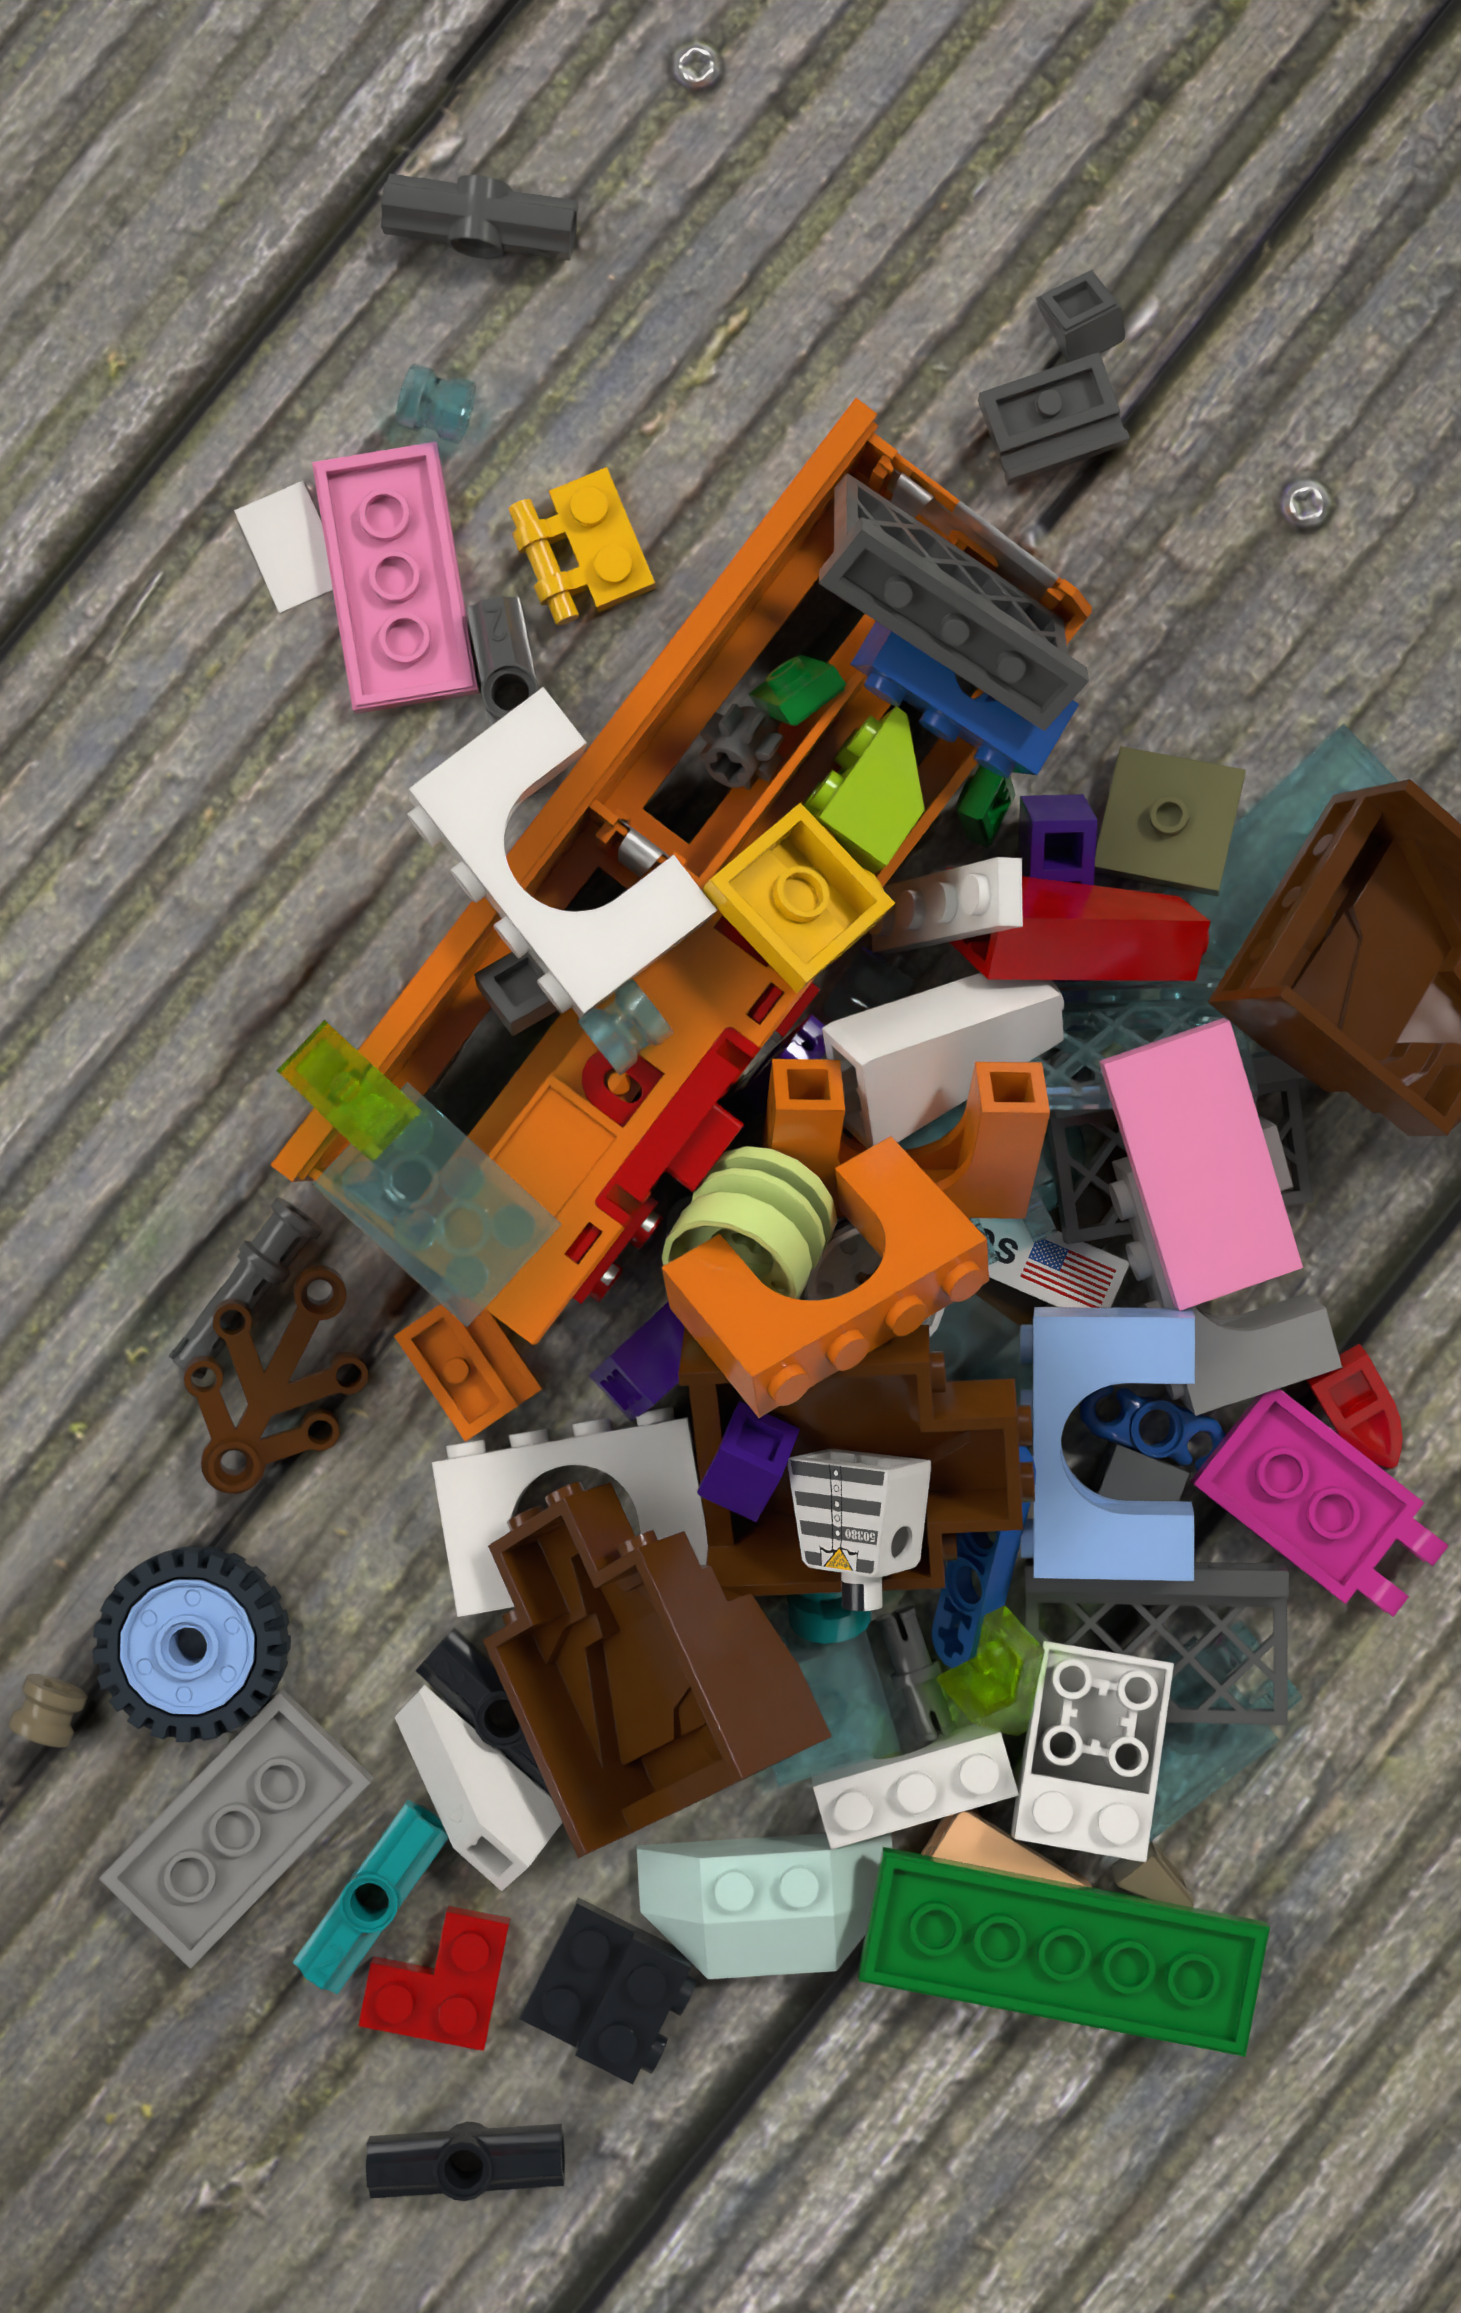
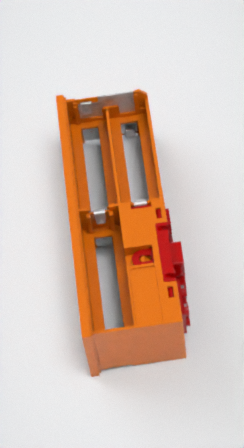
[270,398,1092,1345]

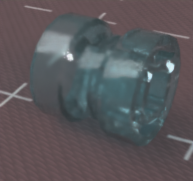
[396,363,476,444]
[578,979,675,1076]

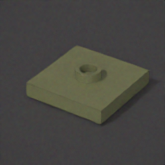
[1094,746,1246,897]

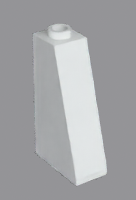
[822,973,1064,1149]

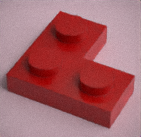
[358,1906,511,2051]

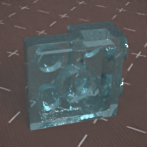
[772,1630,901,1787]

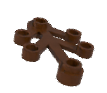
[184,1265,368,1494]

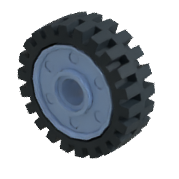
[92,1546,291,1742]

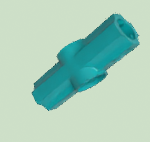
[293,1799,449,1994]

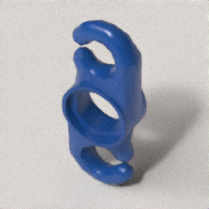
[1080,1385,1226,1471]

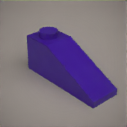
[1017,794,1097,1001]

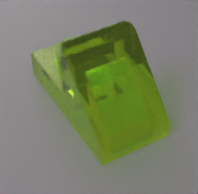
[276,1020,422,1162]
[937,1605,1045,1736]

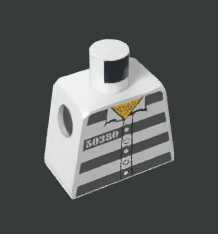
[788,1449,931,1611]

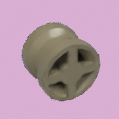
[8,1674,88,1748]

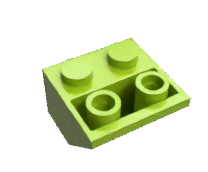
[802,706,925,874]

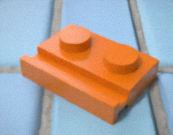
[394,1291,544,1442]

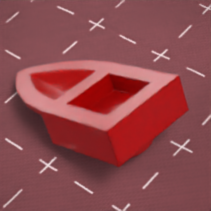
[1306,1344,1403,1469]

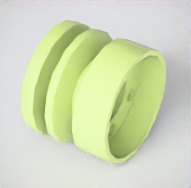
[662,1146,837,1299]

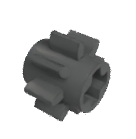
[700,704,784,790]

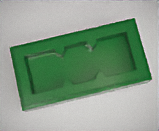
[748,655,847,726]
[956,764,1016,848]

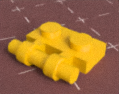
[508,467,656,626]

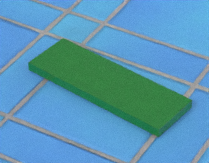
[858,1847,1270,2057]

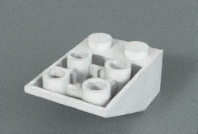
[1010,1641,1174,1862]

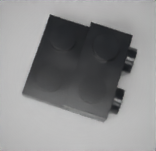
[519,1897,697,2085]

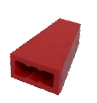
[946,868,1211,981]

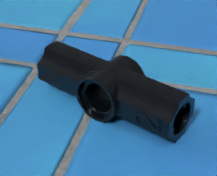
[415,1627,551,1796]
[366,2121,565,2201]

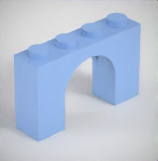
[1020,1307,1195,1581]

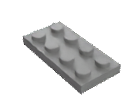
[99,1689,374,1969]

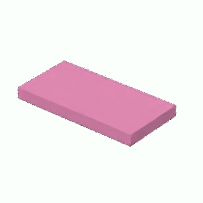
[312,441,480,714]
[1099,1018,1303,1311]

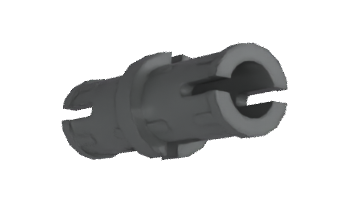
[875,1606,957,1742]

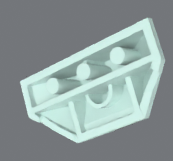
[636,1833,892,1979]

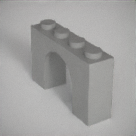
[1109,1115,1342,1416]

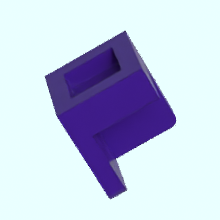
[697,1401,800,1522]

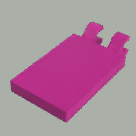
[1190,1388,1448,1617]

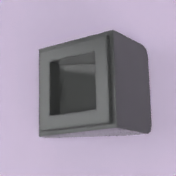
[1036,270,1125,362]

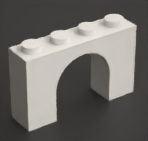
[407,687,717,1019]
[432,1407,708,1617]

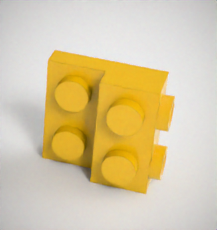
[702,803,895,993]

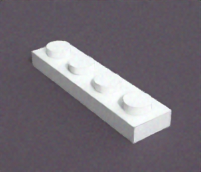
[869,857,1023,953]

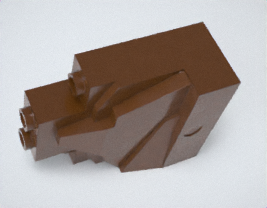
[1208,779,1461,1136]
[678,1325,1035,1596]
[483,1481,832,1858]

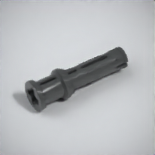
[169,1197,323,1379]

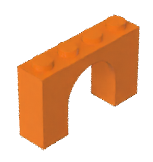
[761,1059,1050,1219]
[662,1136,989,1418]

